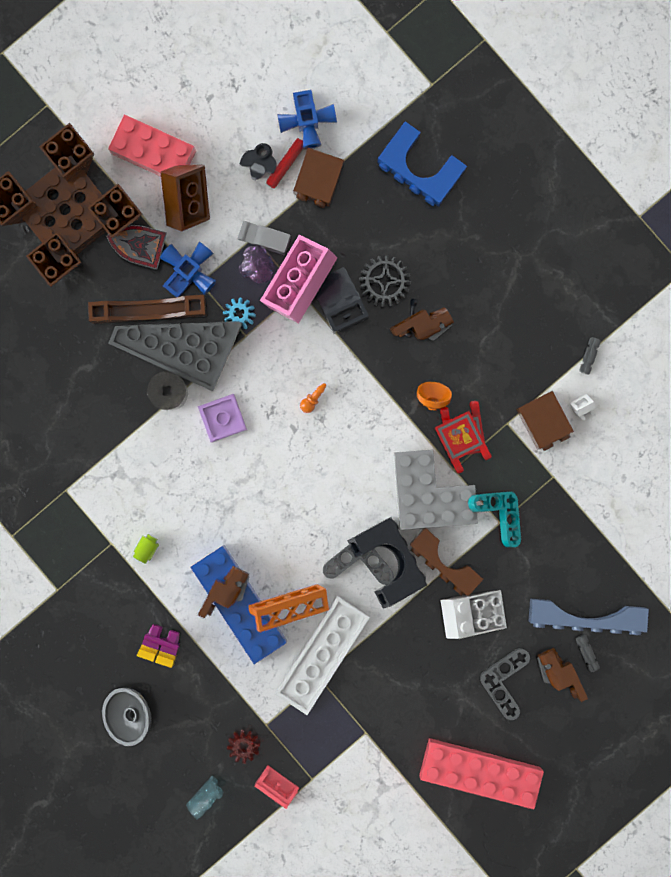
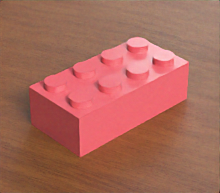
[108,114,196,176]

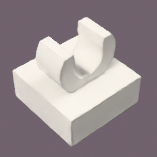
[570,394,596,420]

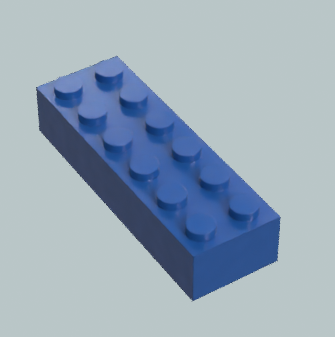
[190,545,287,664]

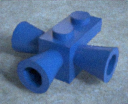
[277,90,337,149]
[160,241,216,297]

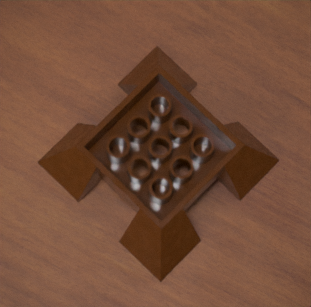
[0,123,143,287]

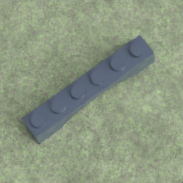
[529,599,649,635]

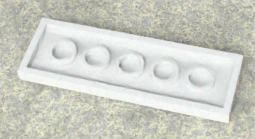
[275,596,370,715]

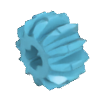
[223,298,256,329]

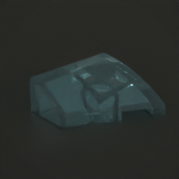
[186,776,223,819]

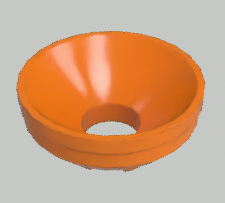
[417,382,452,410]

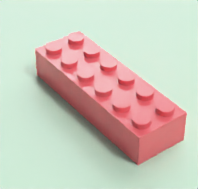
[419,738,544,809]

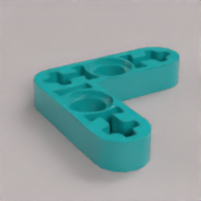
[468,492,521,547]

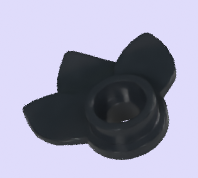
[240,143,277,180]

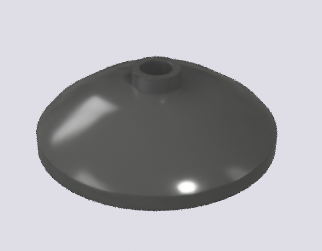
[102,687,151,746]

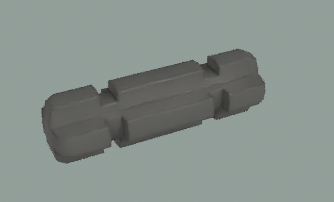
[579,337,601,375]
[576,635,600,672]

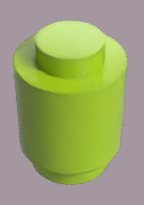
[133,534,159,564]

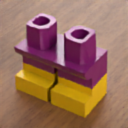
[137,624,180,668]

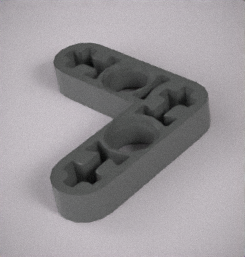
[323,545,394,585]
[480,648,530,720]

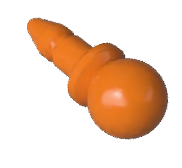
[300,383,326,413]

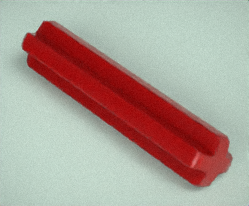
[266,138,303,189]

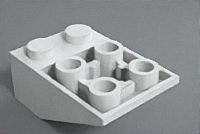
[441,590,507,639]

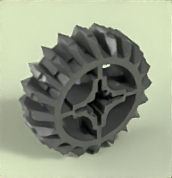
[359,255,411,307]

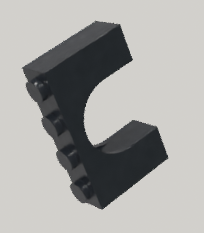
[347,517,427,609]

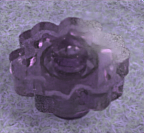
[239,245,274,284]

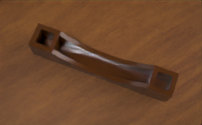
[88,295,207,324]

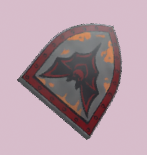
[106,225,167,269]

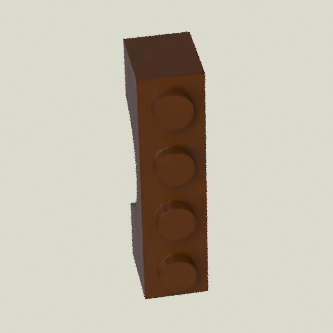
[409,528,483,596]

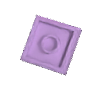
[198,394,247,443]

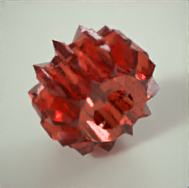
[227,729,260,763]

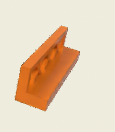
[248,584,329,632]

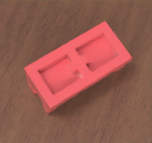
[255,765,299,809]

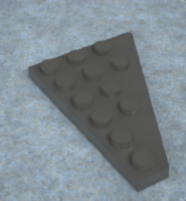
[108,321,243,391]

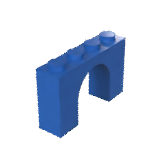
[378,121,467,207]

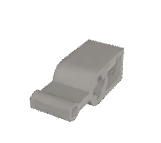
[238,221,291,255]

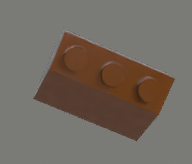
[160,165,210,232]

